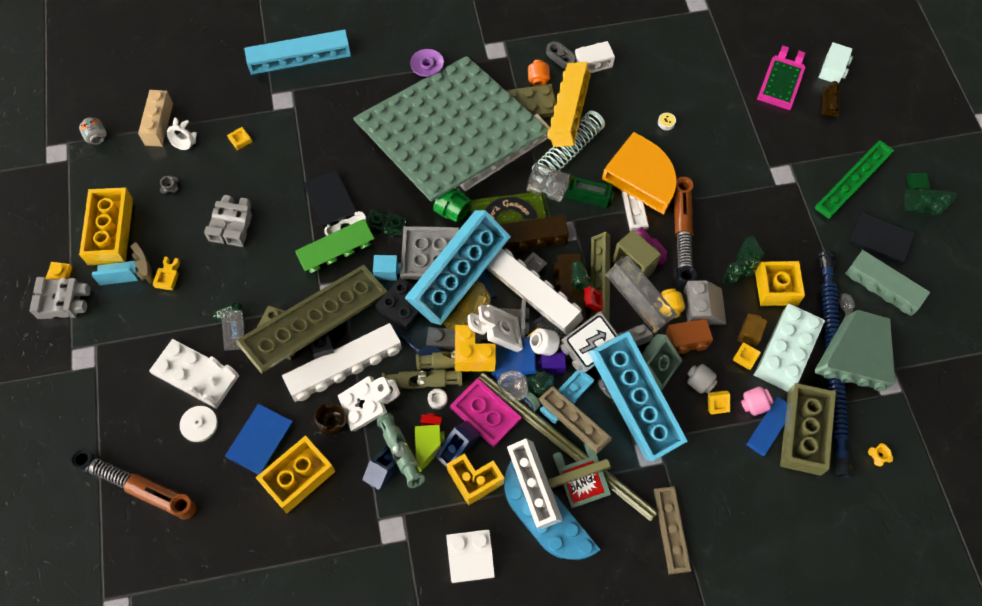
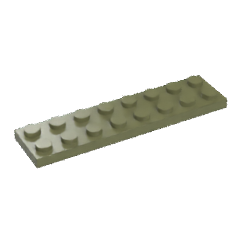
[237,265,387,374]

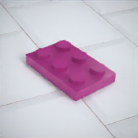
[450,378,522,448]

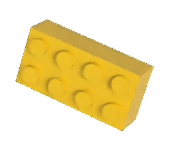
[79,188,133,265]

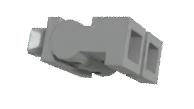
[204,195,252,247]
[29,277,90,319]

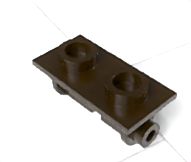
[821,81,841,117]

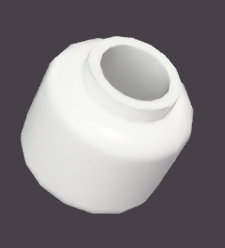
[530,328,560,356]

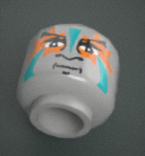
[79,117,107,145]

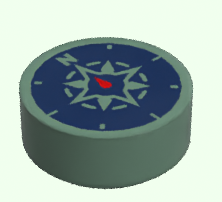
[521,392,540,412]

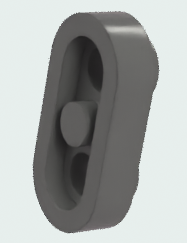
[546,41,575,69]

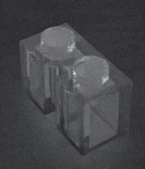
[526,163,570,202]

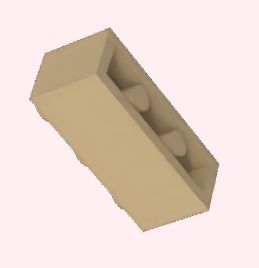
[138,90,173,147]

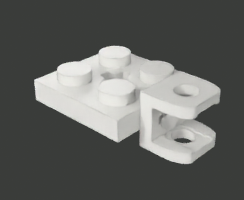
[468,304,523,353]
[338,376,400,432]

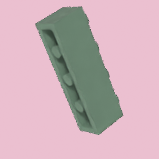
[845,250,930,316]

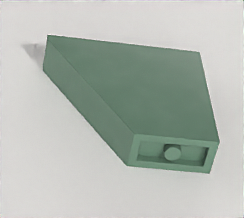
[815,310,895,391]

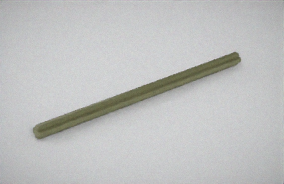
[478,373,657,521]

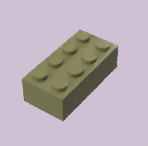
[780,383,836,476]

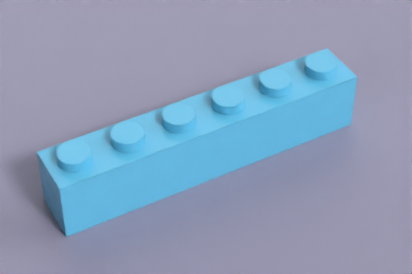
[244,30,351,75]

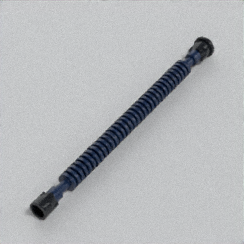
[817,250,853,478]

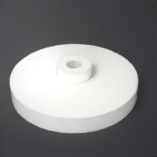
[180,406,218,442]

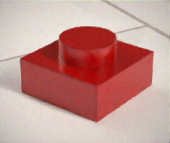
[584,286,603,312]
[420,413,443,431]

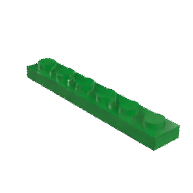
[815,140,894,219]

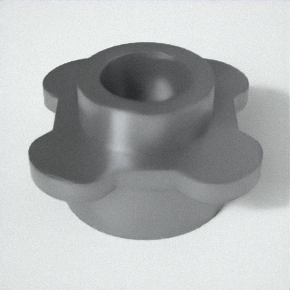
[160,176,178,194]

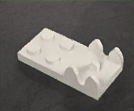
[149,339,239,409]

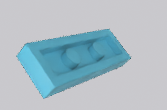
[540,370,594,424]

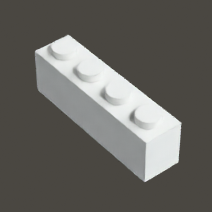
[507,439,563,529]

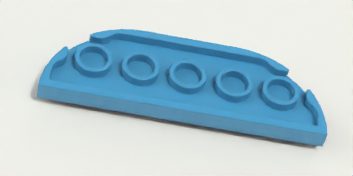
[504,460,600,560]

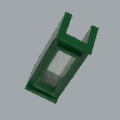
[565,173,614,208]

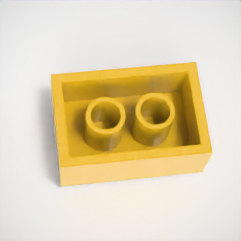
[256,435,335,514]

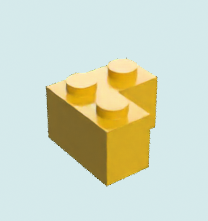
[455,325,496,372]
[447,454,504,506]

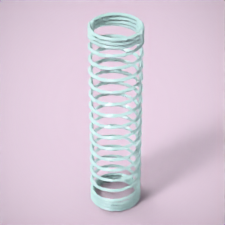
[532,110,605,183]

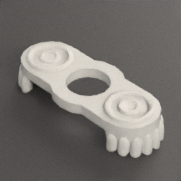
[324,211,366,236]

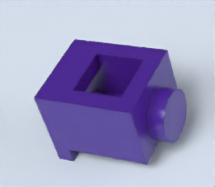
[536,349,566,375]

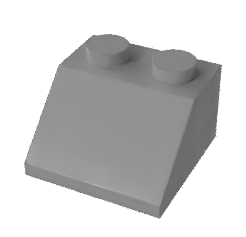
[684,281,726,325]

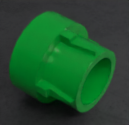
[433,188,471,223]

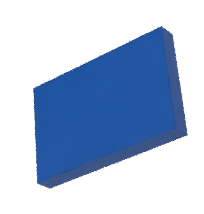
[225,404,294,475]

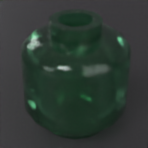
[525,369,555,398]

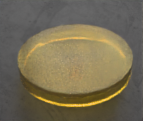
[442,281,490,331]

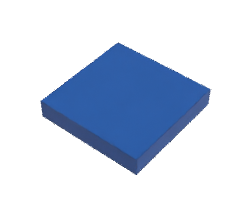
[495,337,537,379]

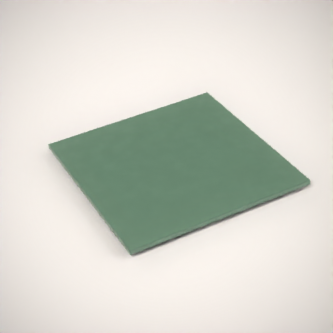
[353,56,548,202]

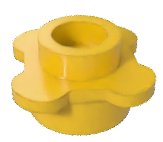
[868,443,893,467]

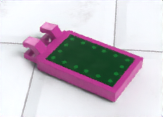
[757,45,805,110]

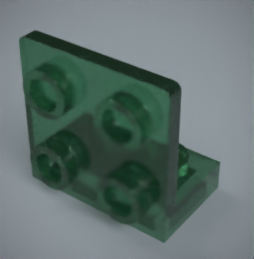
[904,189,957,215]
[721,235,764,284]

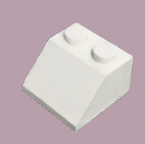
[446,530,494,583]

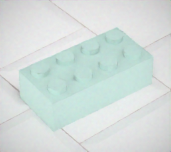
[754,303,825,392]

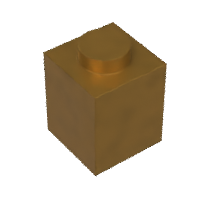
[737,314,767,348]

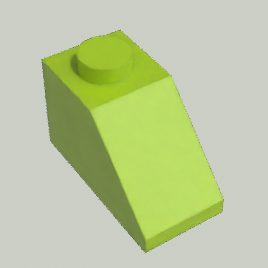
[415,425,445,472]

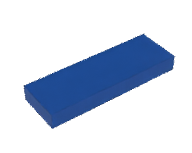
[746,396,787,456]

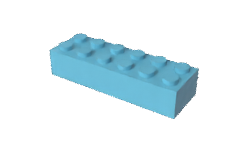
[405,210,511,325]
[588,331,688,461]

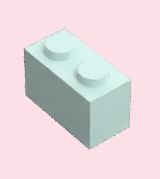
[819,42,853,84]

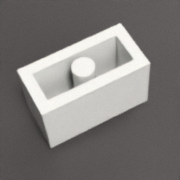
[575,41,615,73]

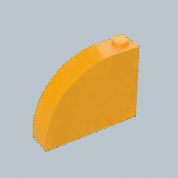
[602,132,676,215]

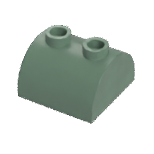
[642,334,683,390]

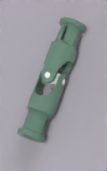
[377,413,425,488]

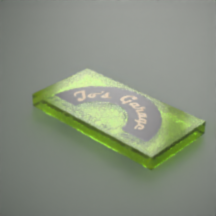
[470,191,546,224]

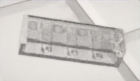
[605,256,678,334]

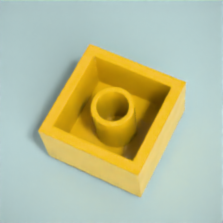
[755,261,805,306]

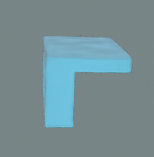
[92,261,138,285]

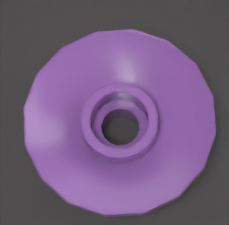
[410,49,444,77]

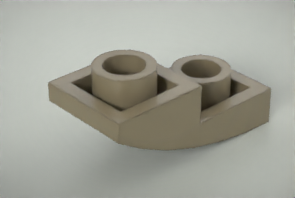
[130,242,153,284]

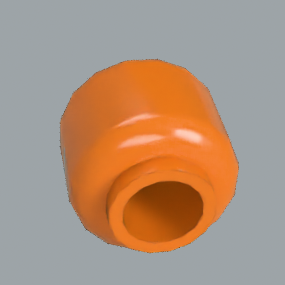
[528,60,550,86]

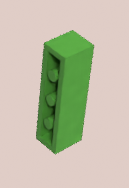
[295,219,374,274]

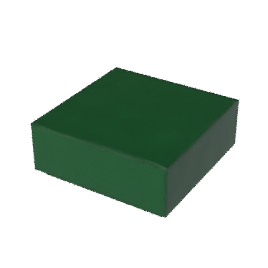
[907,173,930,192]

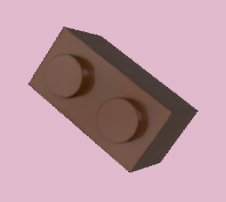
[665,319,713,354]

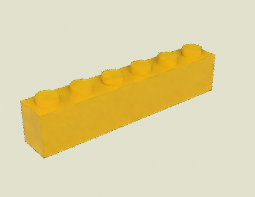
[548,62,591,147]

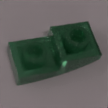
[366,209,407,235]

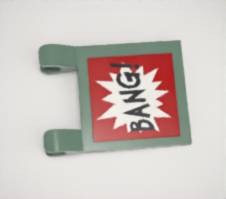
[553,444,611,508]

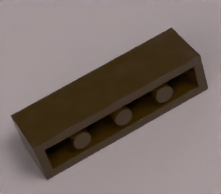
[499,215,569,251]
[553,254,587,331]

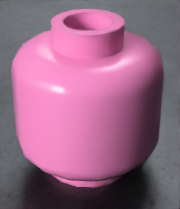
[741,386,773,416]

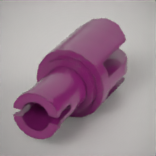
[635,227,667,265]

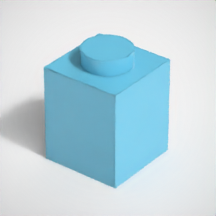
[373,255,401,281]

